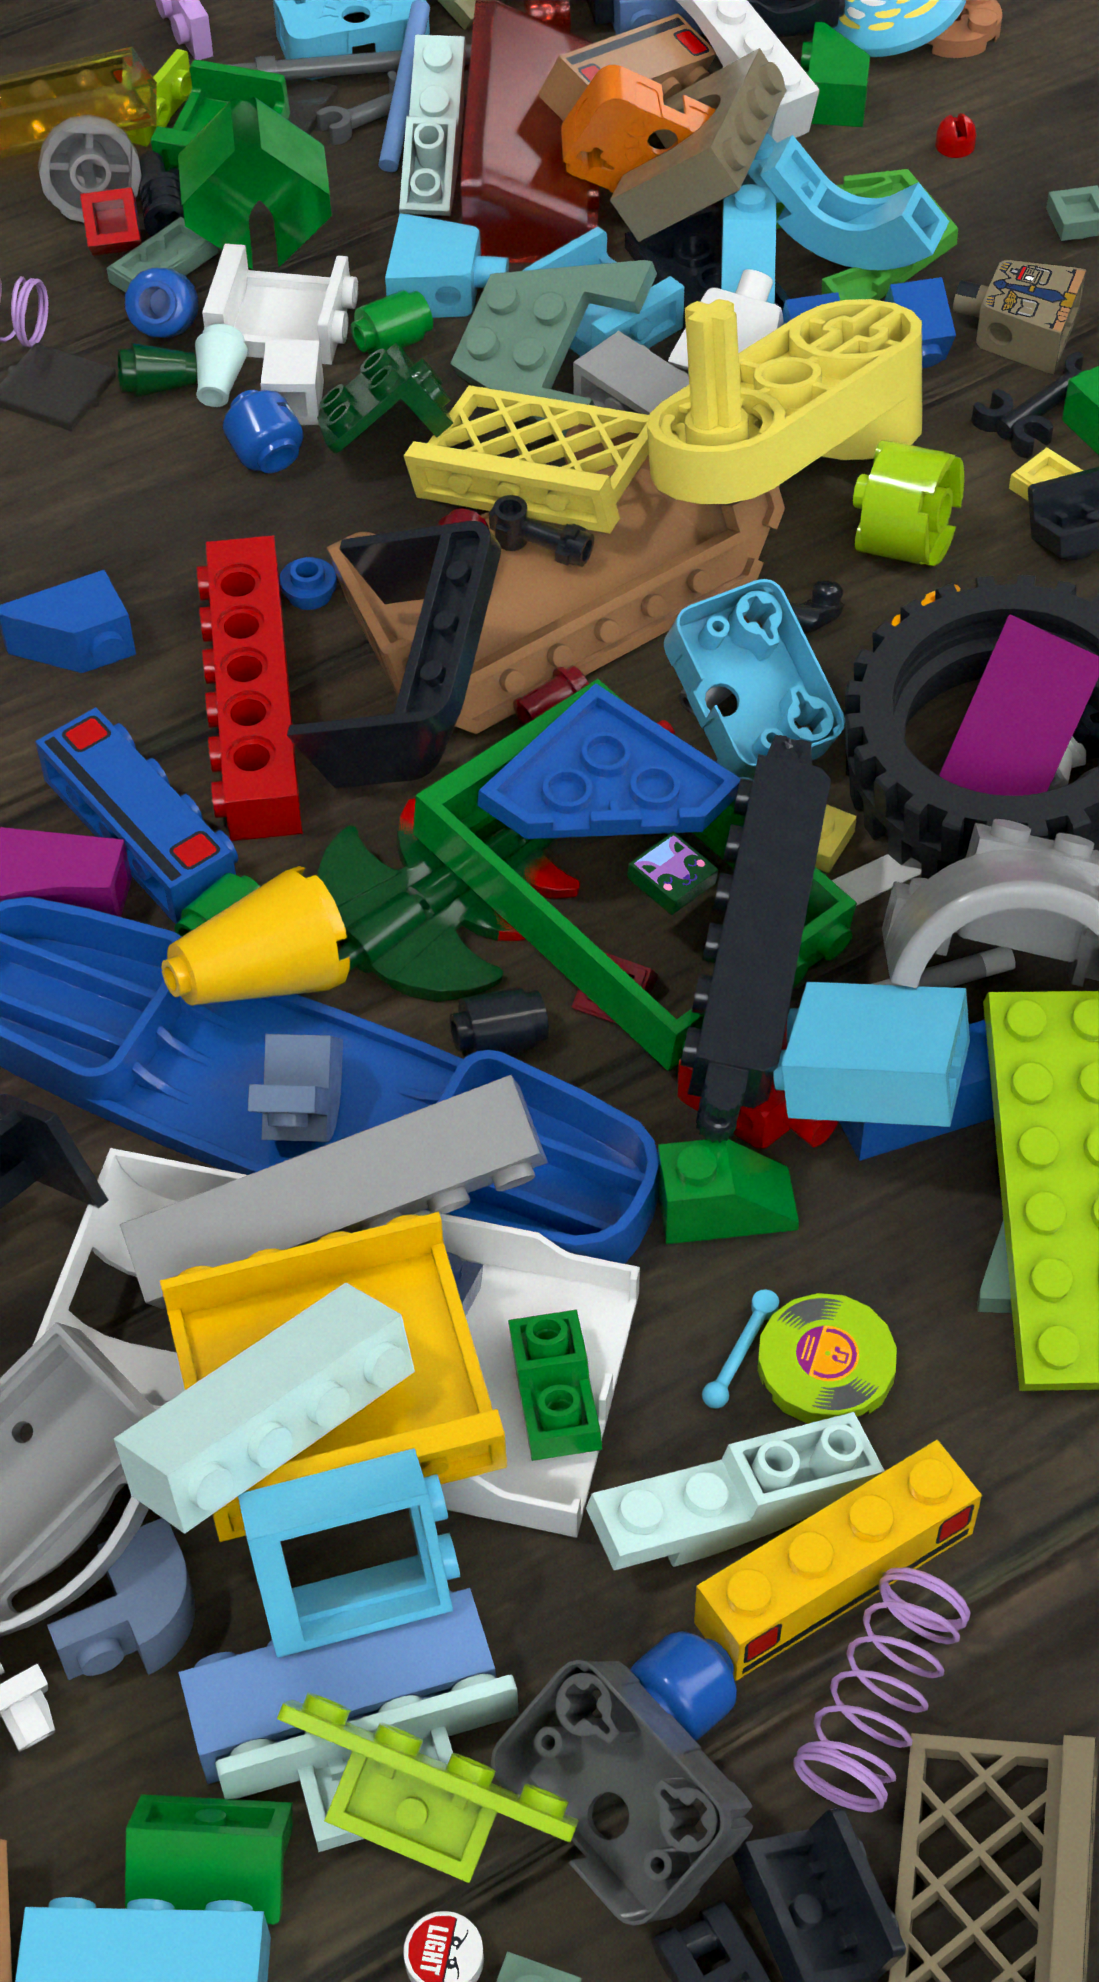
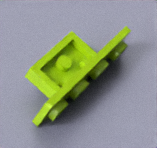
[277,1692,579,1883]

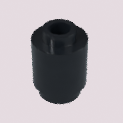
[450,987,549,1055]

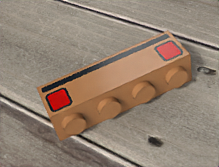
[537,13,717,121]

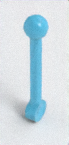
[702,1289,779,1409]

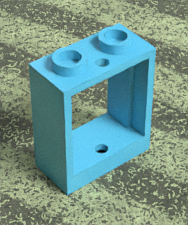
[238,1448,460,1658]

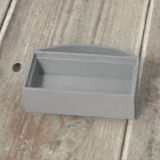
[0,1322,156,1637]

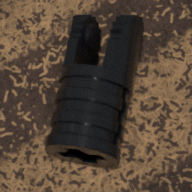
[139,150,184,236]

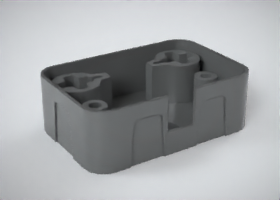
[491,1660,753,1926]

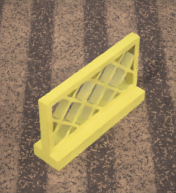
[403,385,649,534]

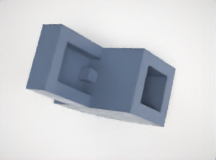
[248,1034,343,1142]
[47,1518,195,1680]

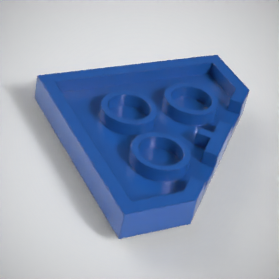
[477,683,740,839]

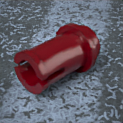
[513,665,589,726]

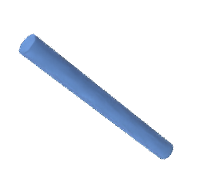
[378,0,430,172]

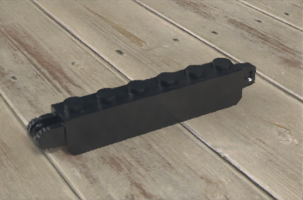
[680,735,831,1143]

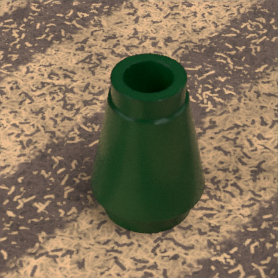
[117,343,197,397]

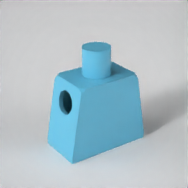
[385,214,509,318]

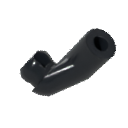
[789,581,844,634]

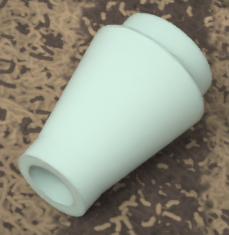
[195,324,248,407]

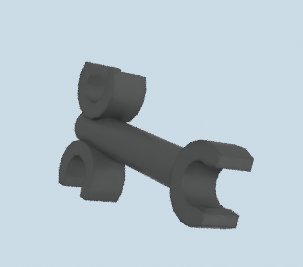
[317,70,397,145]

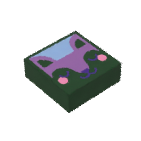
[627,832,719,915]

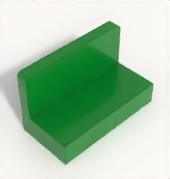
[125,1794,293,1924]

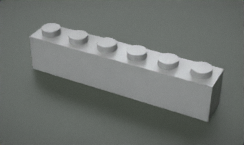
[120,1075,548,1309]

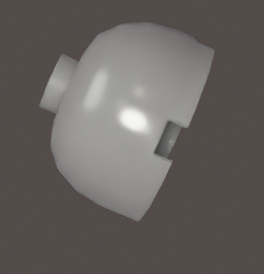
[38,115,142,222]

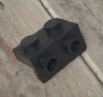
[1028,467,1099,560]
[732,1808,906,1982]

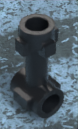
[489,495,594,567]

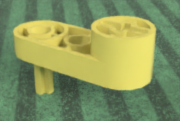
[647,299,922,504]

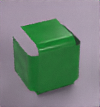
[178,96,332,270]

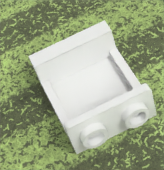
[202,244,358,365]

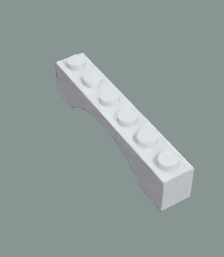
[675,0,819,143]

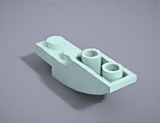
[399,35,466,216]
[586,1412,885,1570]

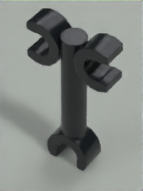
[971,351,1084,459]

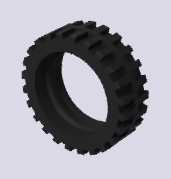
[845,575,1099,879]

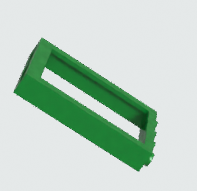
[413,679,857,1071]

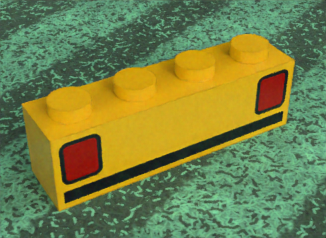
[694,1439,982,1681]

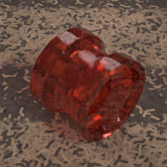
[524,0,571,39]

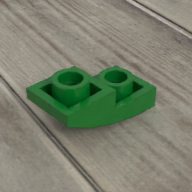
[508,1309,602,1461]

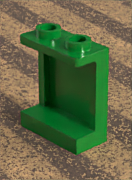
[150,59,291,172]

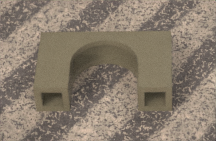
[610,48,787,242]

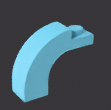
[760,135,949,270]

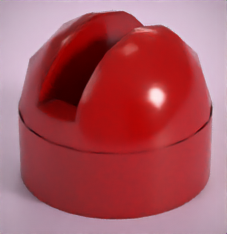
[935,113,976,158]

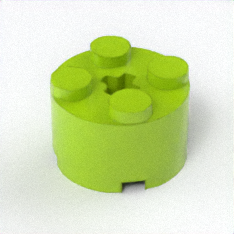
[853,440,964,566]

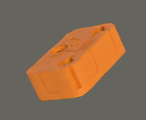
[561,65,716,193]

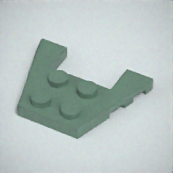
[450,260,657,437]

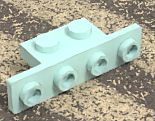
[215,1674,518,1852]

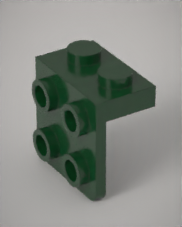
[317,342,453,453]

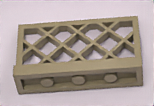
[889,1733,1098,1982]

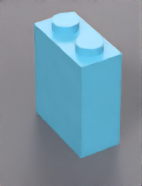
[774,982,970,1127]

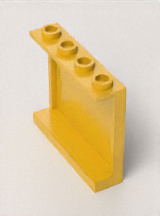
[159,1212,507,1542]

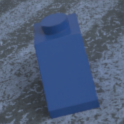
[0,570,136,673]

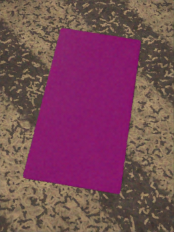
[939,615,1099,796]

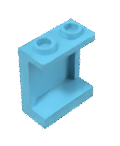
[523,227,684,356]

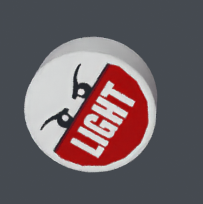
[404,1911,484,1982]

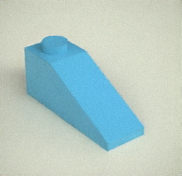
[721,184,776,304]

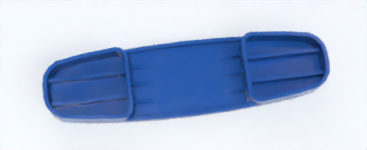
[0,897,659,1264]

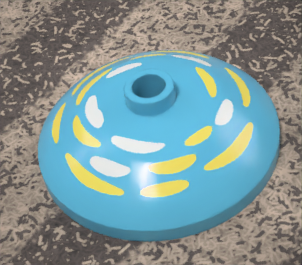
[833,0,966,57]

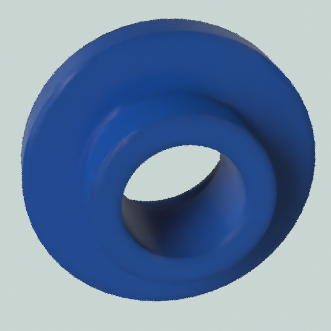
[280,557,337,610]

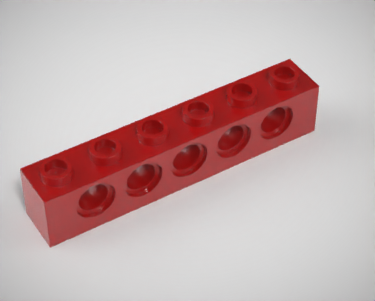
[197,535,303,841]

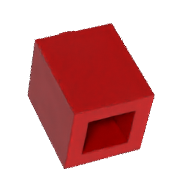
[80,187,142,256]

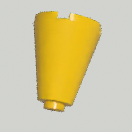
[161,866,350,1005]

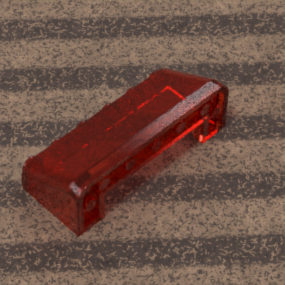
[461,0,599,263]

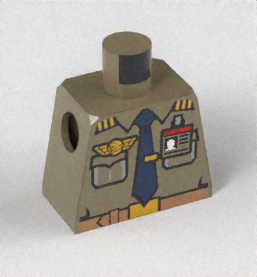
[953,260,1086,374]

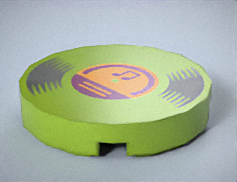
[757,1293,897,1424]

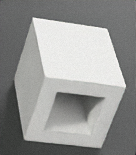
[261,340,324,425]

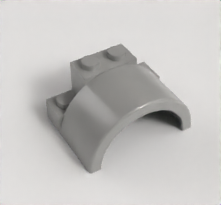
[882,819,1099,991]

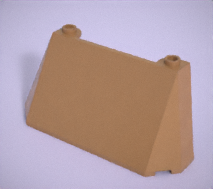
[326,424,785,734]

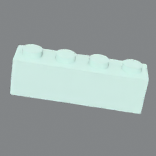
[114,1283,415,1534]

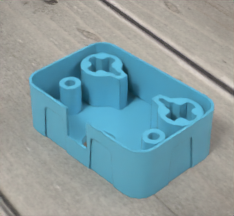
[273,0,430,81]
[664,579,845,779]

